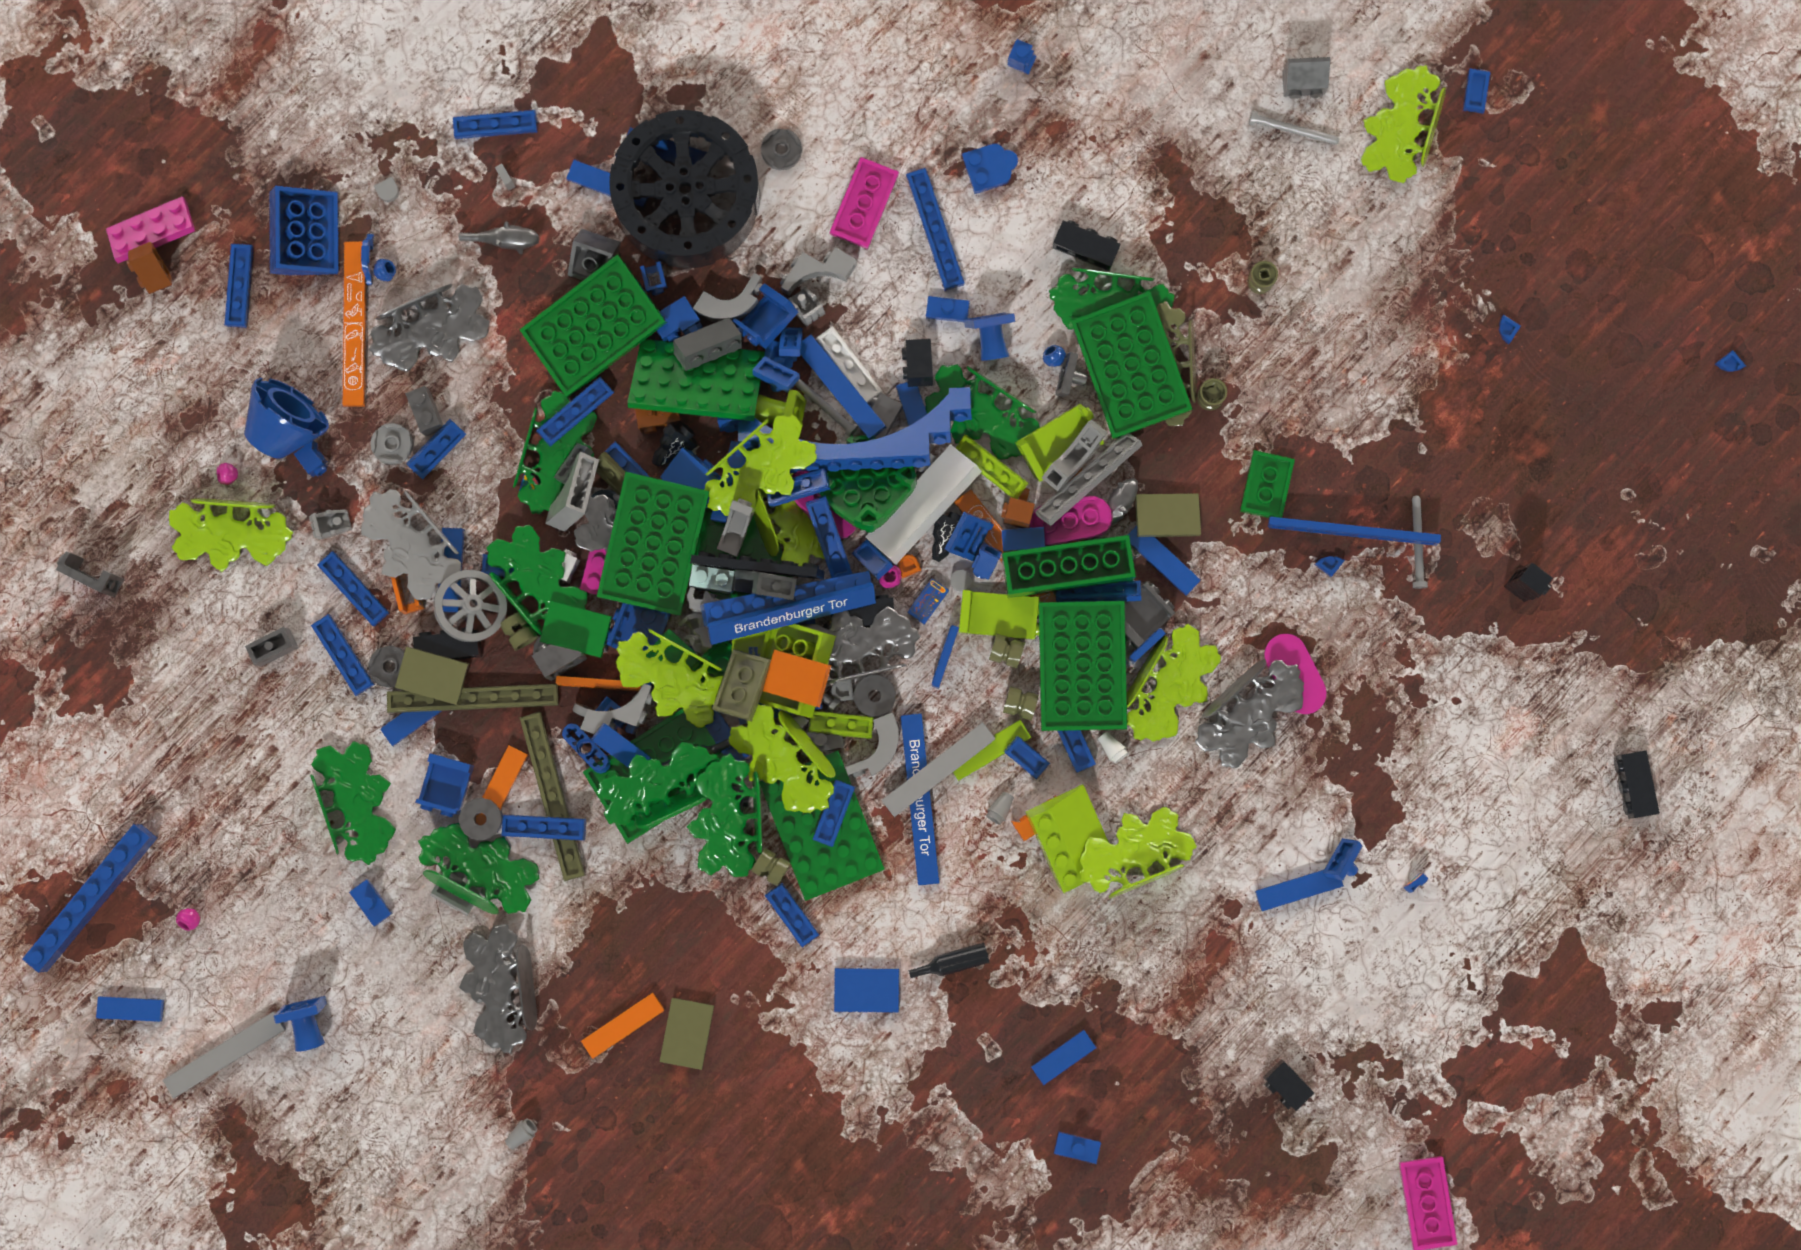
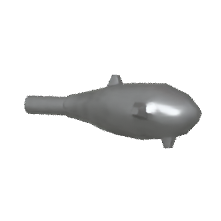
[458,222,539,254]
[1088,478,1138,541]

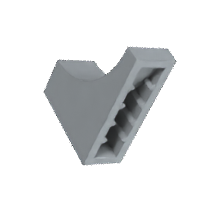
[545,452,599,531]

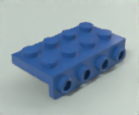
[607,603,671,651]

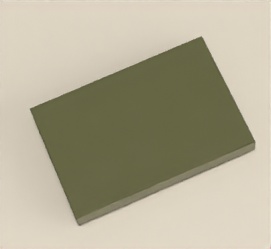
[1135,494,1201,537]
[395,646,469,705]
[712,649,771,722]
[660,997,715,1070]

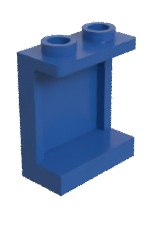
[732,283,798,349]
[415,753,474,817]

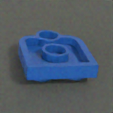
[962,144,1018,194]

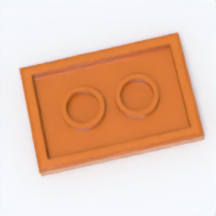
[763,650,831,708]

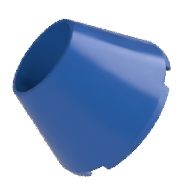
[244,378,329,459]

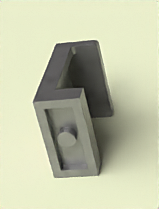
[56,551,125,597]
[732,569,797,600]
[1125,582,1175,649]

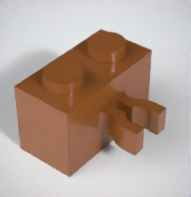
[126,242,172,294]
[635,409,682,434]
[1001,488,1035,529]

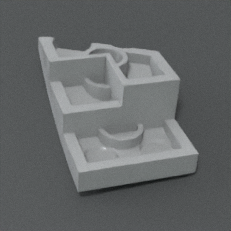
[430,844,484,916]

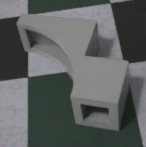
[780,247,857,296]
[717,498,755,557]
[580,684,653,734]

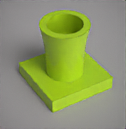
[755,389,807,424]

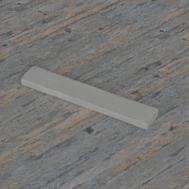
[1035,433,1142,526]
[881,722,995,817]
[163,1011,286,1099]

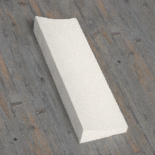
[865,444,982,565]

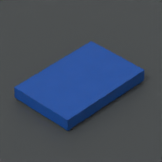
[834,968,899,1013]

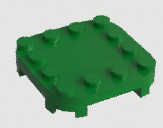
[816,435,917,533]

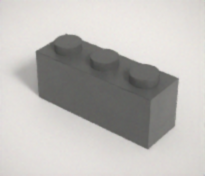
[673,318,742,371]

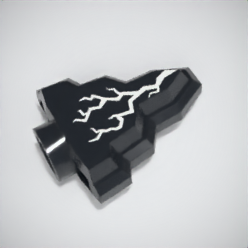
[651,422,699,467]
[932,512,961,562]

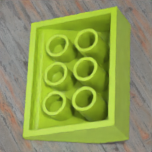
[759,624,836,718]
[1025,784,1108,893]

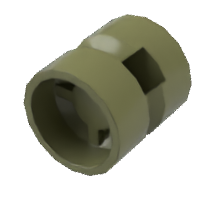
[1247,261,1278,294]
[1197,378,1227,411]
[500,612,538,651]
[989,634,1025,669]
[1003,686,1039,721]
[752,848,791,886]

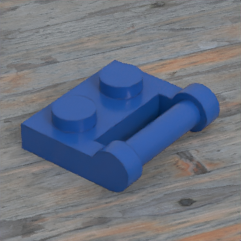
[945,512,994,562]

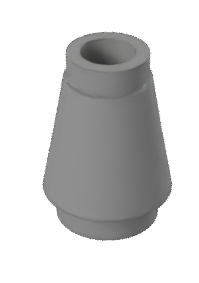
[986,792,1014,825]
[505,1118,537,1150]

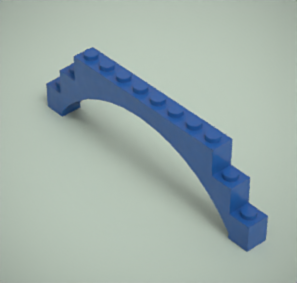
[717,387,972,473]

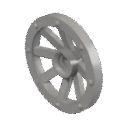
[434,570,507,642]

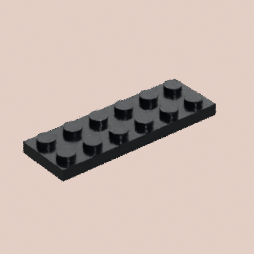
[690,552,825,580]

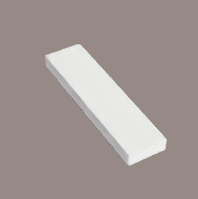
[816,326,883,404]

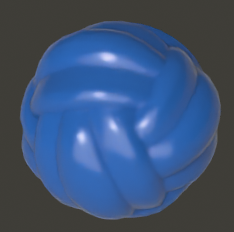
[373,259,396,282]
[1043,345,1066,367]

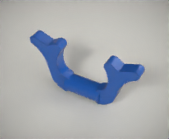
[361,234,374,285]

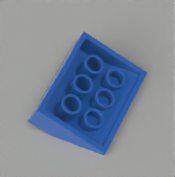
[269,186,338,275]

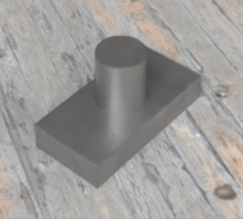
[1055,352,1088,397]
[554,443,593,484]
[801,732,844,755]

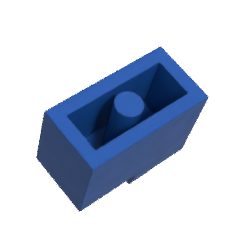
[657,296,703,342]

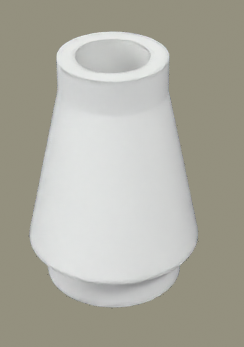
[1098,732,1128,764]

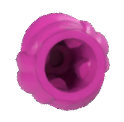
[216,463,238,485]
[879,565,902,588]
[176,908,200,931]

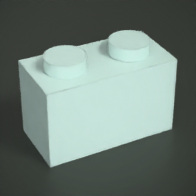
[689,565,735,595]

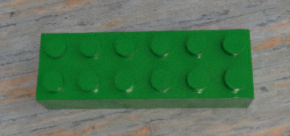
[1001,535,1136,598]

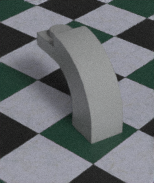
[693,273,763,323]
[1042,420,1107,492]
[845,713,899,778]

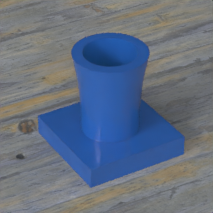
[964,312,1016,361]
[274,996,327,1052]

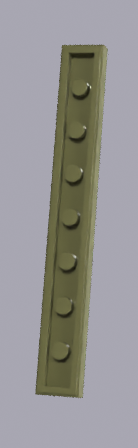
[387,684,559,713]
[520,712,586,882]

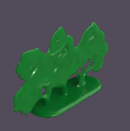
[1049,268,1174,330]
[925,364,1040,460]
[512,391,597,514]
[486,525,587,635]
[310,741,396,865]
[597,742,720,829]
[686,754,762,877]
[418,823,540,914]

